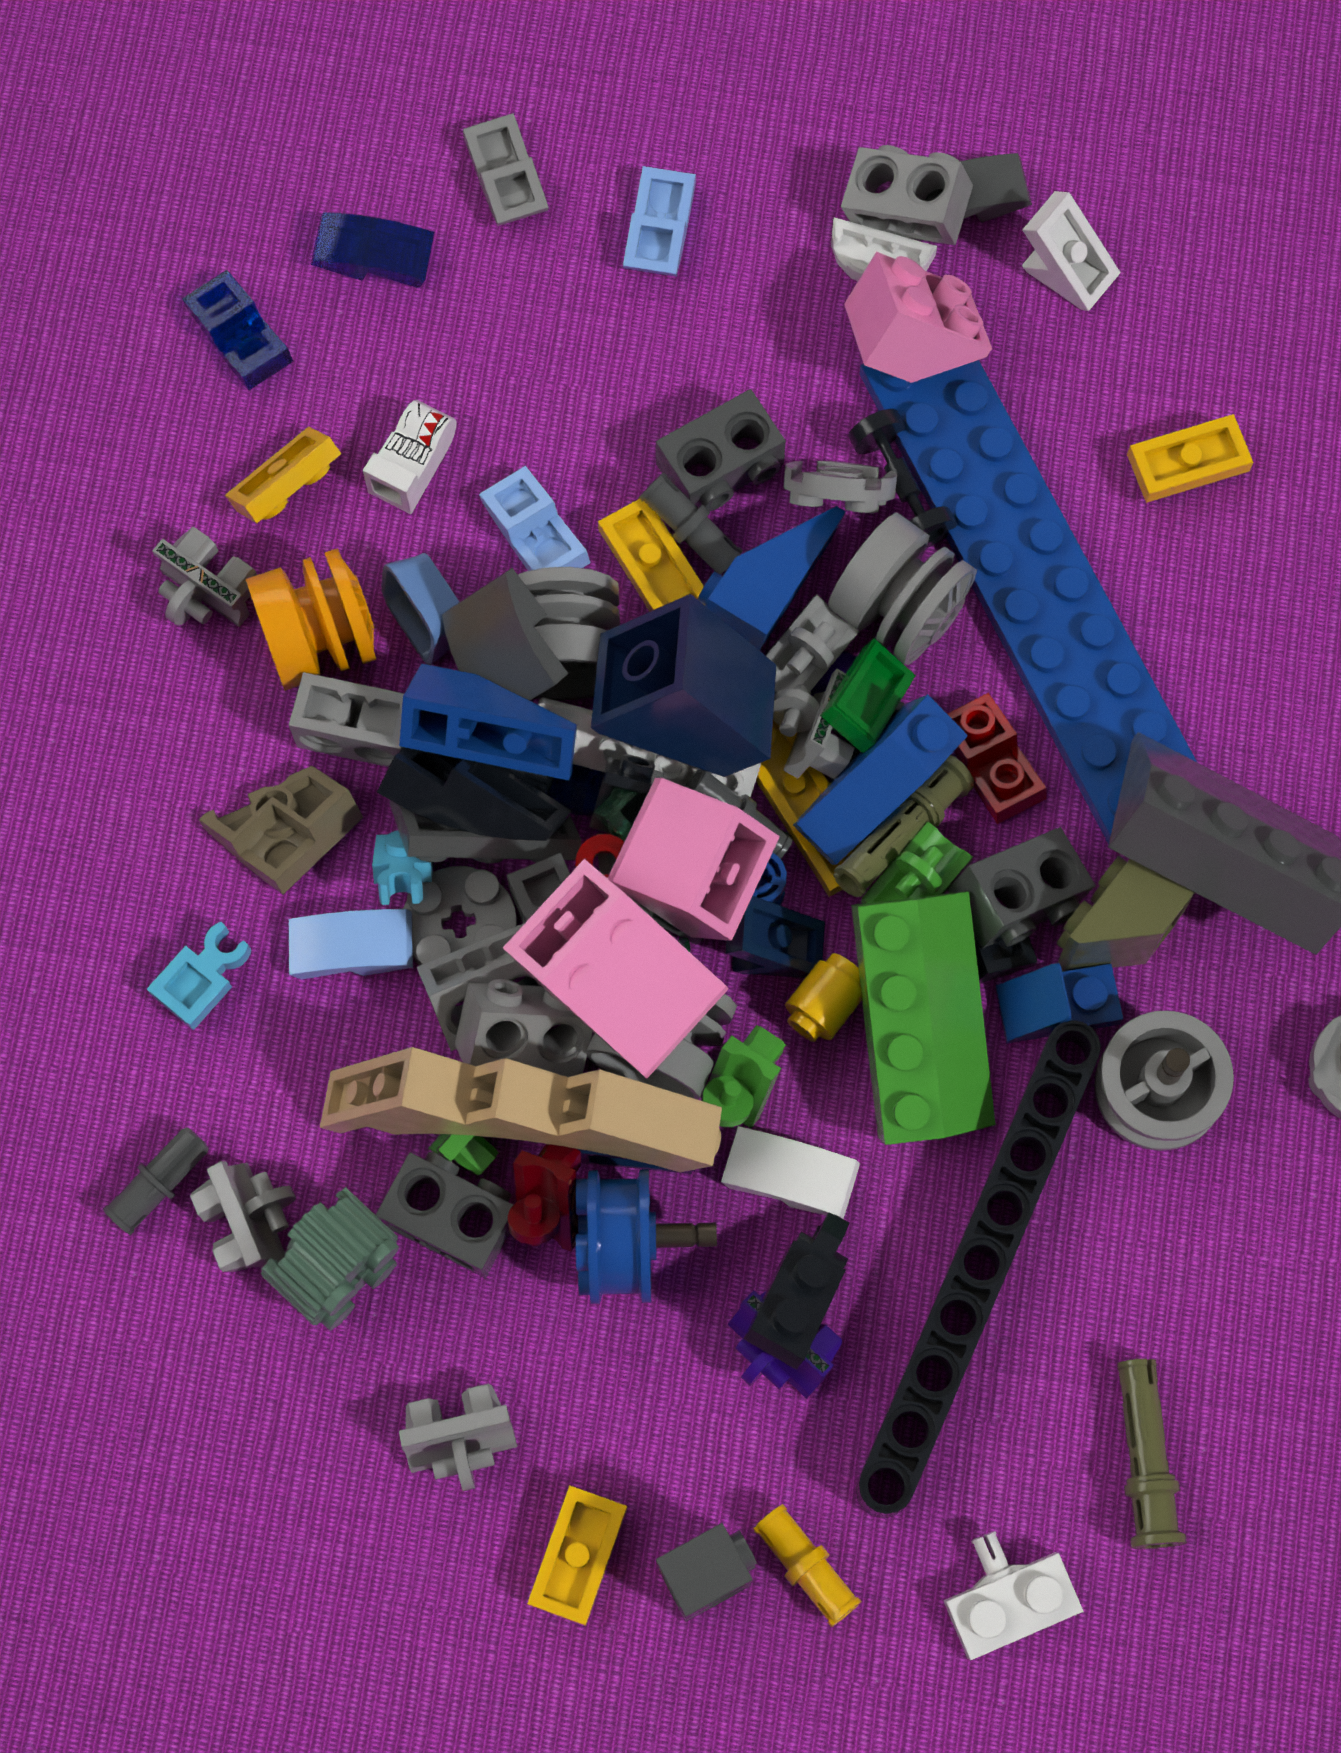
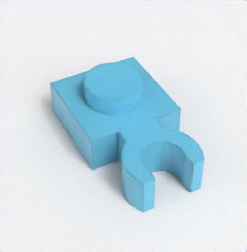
[372,830,434,905]
[147,922,251,1030]

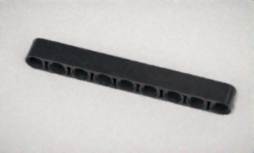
[856,1020,1101,1519]

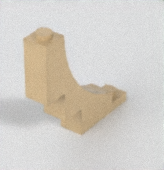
[320,1047,722,1172]

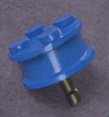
[576,1169,717,1304]

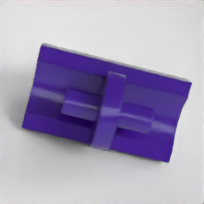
[728,1290,842,1399]

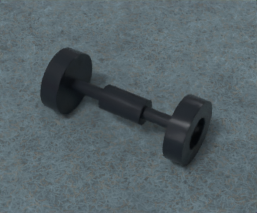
[848,409,957,548]

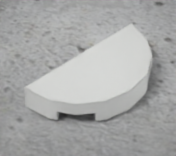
[831,217,937,281]

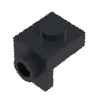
[589,755,664,838]

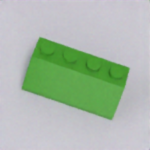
[851,891,996,1145]

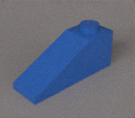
[698,506,846,651]
[399,663,577,780]
[793,694,968,865]

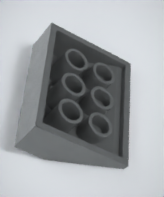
[1108,732,1341,955]

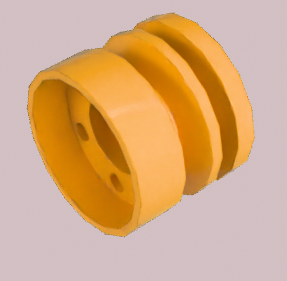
[246,548,376,691]

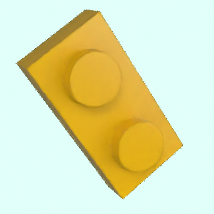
[1127,414,1254,503]
[225,426,341,523]
[527,1485,627,1626]

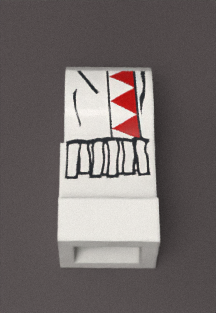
[363,400,457,514]

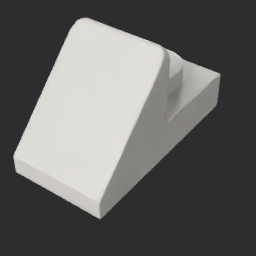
[1022,191,1121,311]

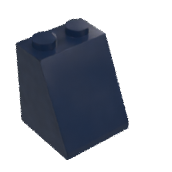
[591,594,776,777]

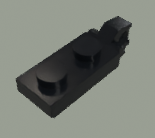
[744,1212,850,1370]

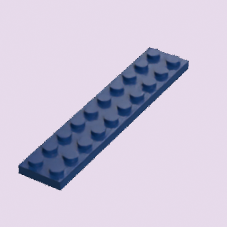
[859,360,1198,845]

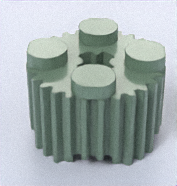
[261,1187,399,1331]

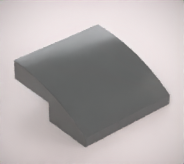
[442,568,569,700]

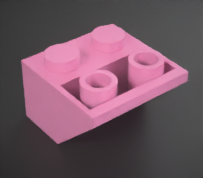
[844,252,992,383]
[608,778,780,941]

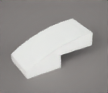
[721,1126,860,1219]

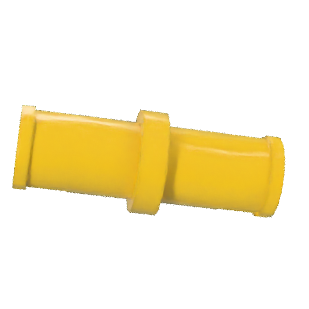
[753,1504,862,1627]

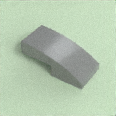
[463,113,549,227]

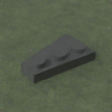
[390,800,581,863]

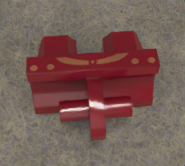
[507,1144,581,1252]

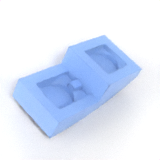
[623,166,696,277]
[479,466,590,571]
[289,909,413,980]

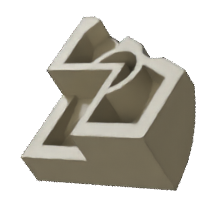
[199,766,363,894]

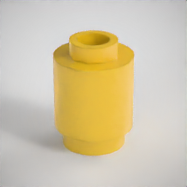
[785,953,862,1042]

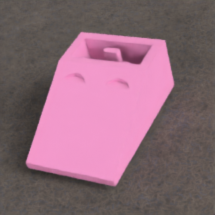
[503,859,729,1079]

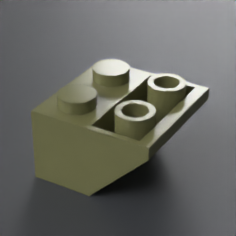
[1056,856,1195,972]

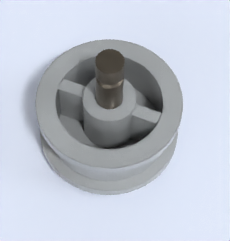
[1094,1011,1234,1151]

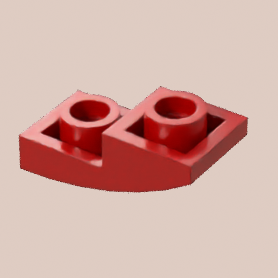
[947,692,1047,824]

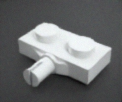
[943,1531,1084,1660]

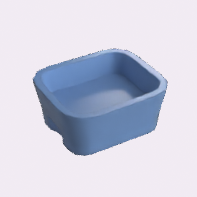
[381,553,459,665]

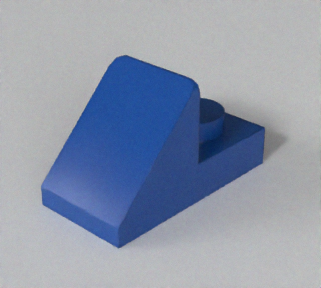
[995,963,1123,1044]

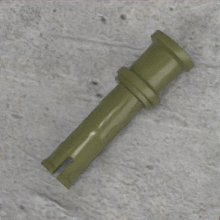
[834,755,974,897]
[1117,1359,1187,1549]

